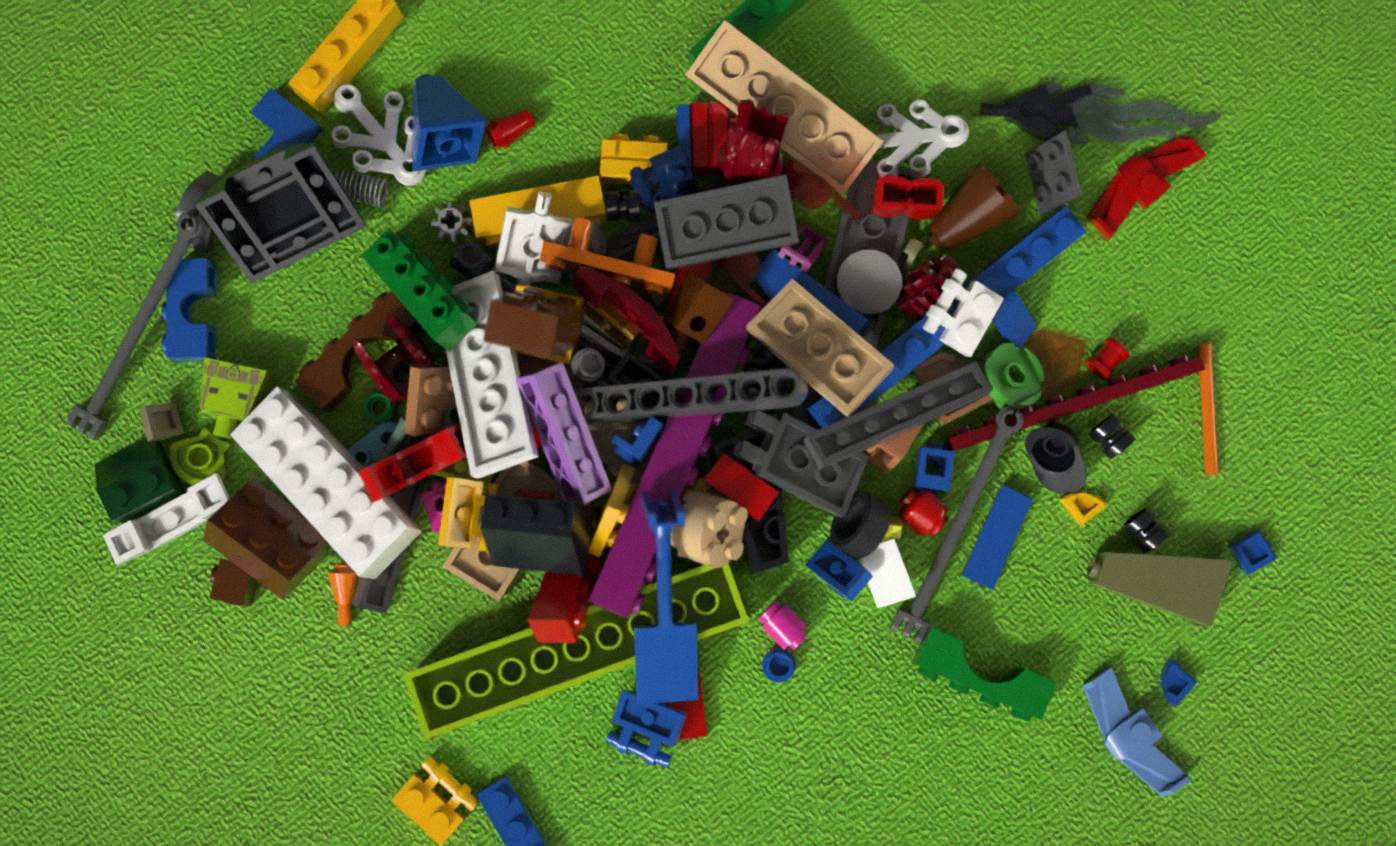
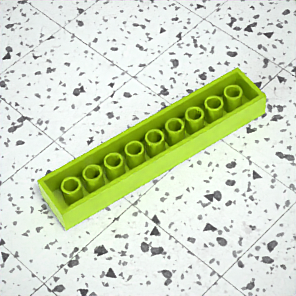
[403,563,749,740]

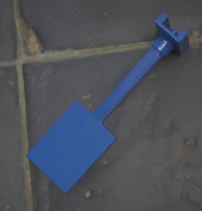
[634,489,698,705]

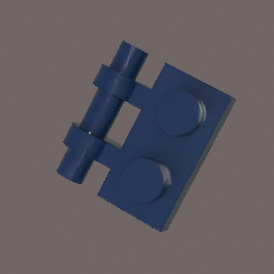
[630,146,700,213]

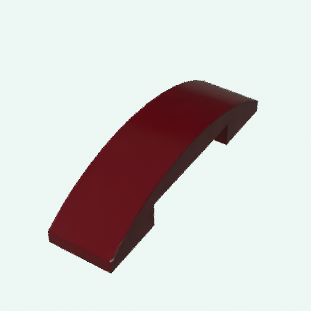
[572,267,680,376]

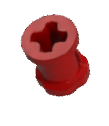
[1085,337,1130,381]

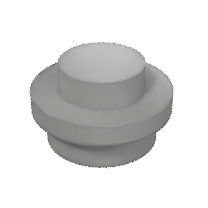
[571,348,605,382]

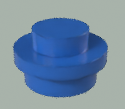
[762,648,796,682]

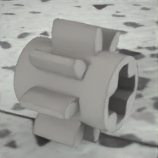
[431,202,473,245]

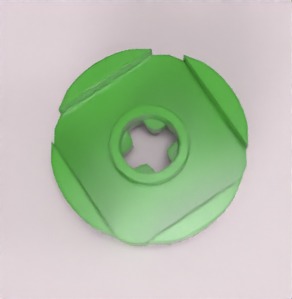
[979,342,1044,409]

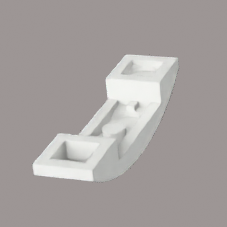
[103,473,230,565]

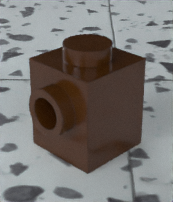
[209,559,258,606]

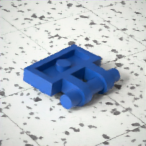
[606,689,687,768]

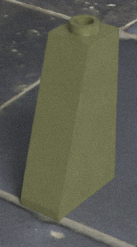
[1087,552,1233,626]

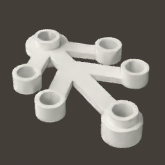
[332,84,426,186]
[877,100,969,178]

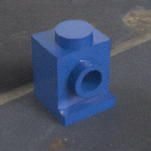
[912,442,955,493]

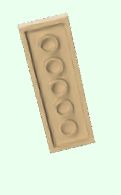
[685,20,884,194]

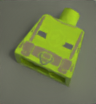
[200,358,275,439]

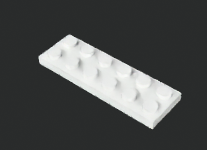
[445,271,538,479]

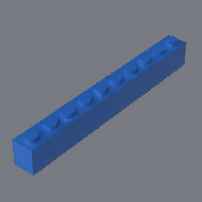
[804,206,1086,430]

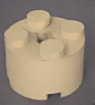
[671,491,747,568]

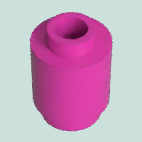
[758,600,808,650]

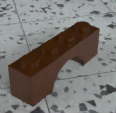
[294,291,422,413]

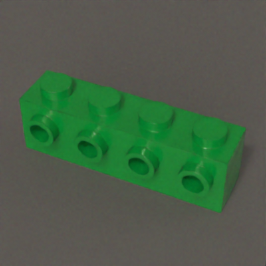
[361,228,478,351]

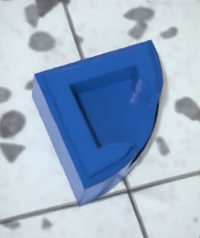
[1161,659,1197,707]

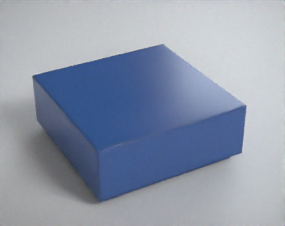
[1228,529,1277,575]

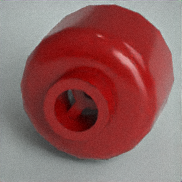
[899,488,949,536]

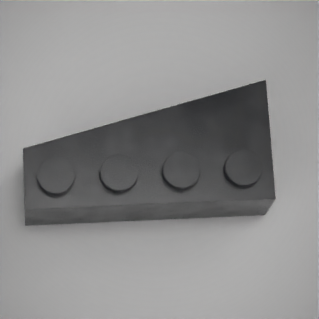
[708,430,789,575]

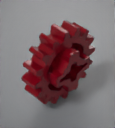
[896,254,961,318]

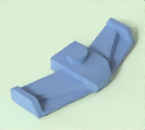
[1082,666,1192,797]

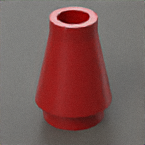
[485,109,536,150]

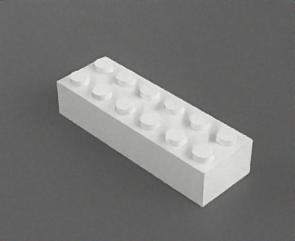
[230,386,422,579]

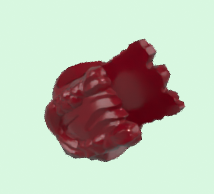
[717,99,789,187]
[352,313,436,403]

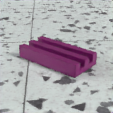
[778,224,829,273]

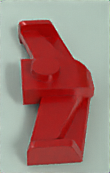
[1086,136,1206,241]

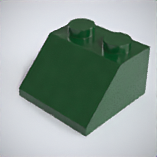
[95,438,185,523]

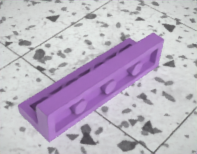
[516,362,612,504]

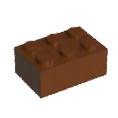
[483,288,585,358]
[203,477,330,600]

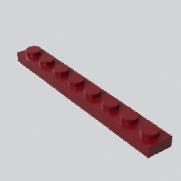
[945,355,1206,451]

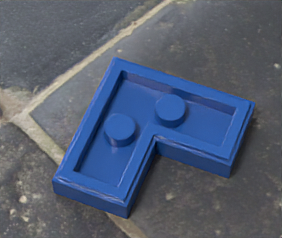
[250,88,323,159]

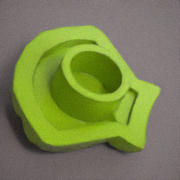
[170,428,230,485]

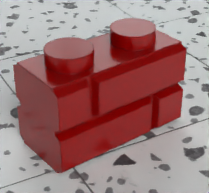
[690,102,736,175]

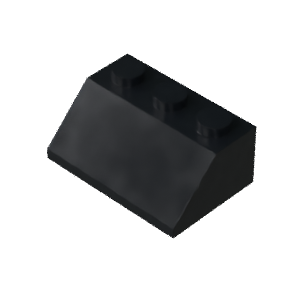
[480,494,595,576]

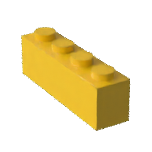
[288,0,404,115]
[469,175,607,248]

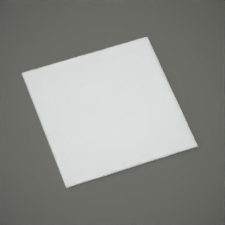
[859,539,916,608]

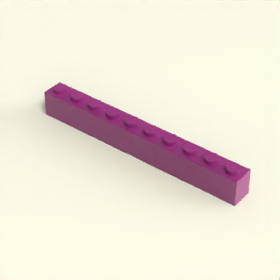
[589,291,761,620]

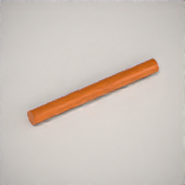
[1198,344,1219,475]

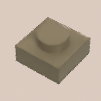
[139,402,184,442]

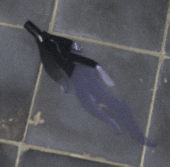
[979,83,1221,145]

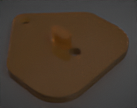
[1021,330,1085,398]

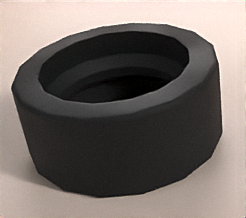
[830,490,890,559]

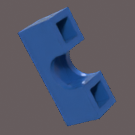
[162,258,216,363]

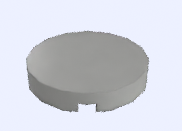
[836,249,902,316]

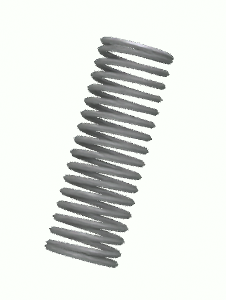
[329,166,388,208]

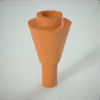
[327,562,359,626]

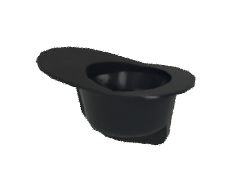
[1025,419,1087,494]

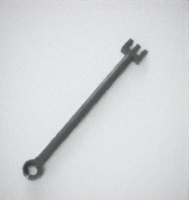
[66,211,208,441]
[889,406,1024,644]

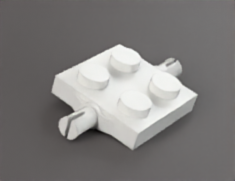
[494,191,573,286]

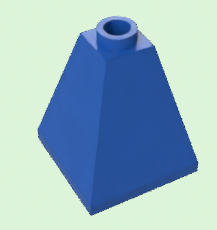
[412,74,486,171]

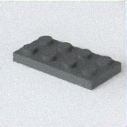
[654,175,800,270]

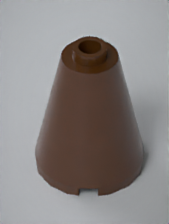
[927,163,1021,251]

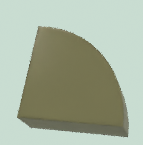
[897,238,923,278]

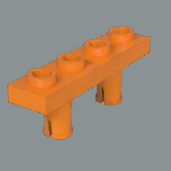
[540,217,675,296]

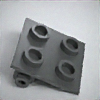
[1025,131,1082,215]

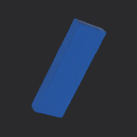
[961,485,1033,590]

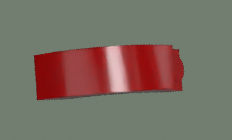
[358,422,467,503]

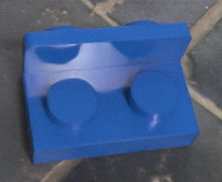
[611,417,663,465]

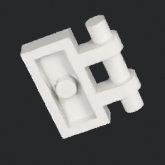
[923,269,1004,357]

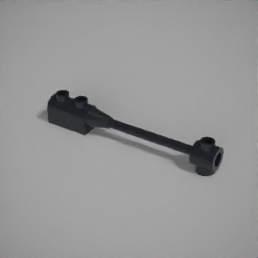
[449,239,665,422]

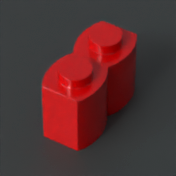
[871,176,944,220]

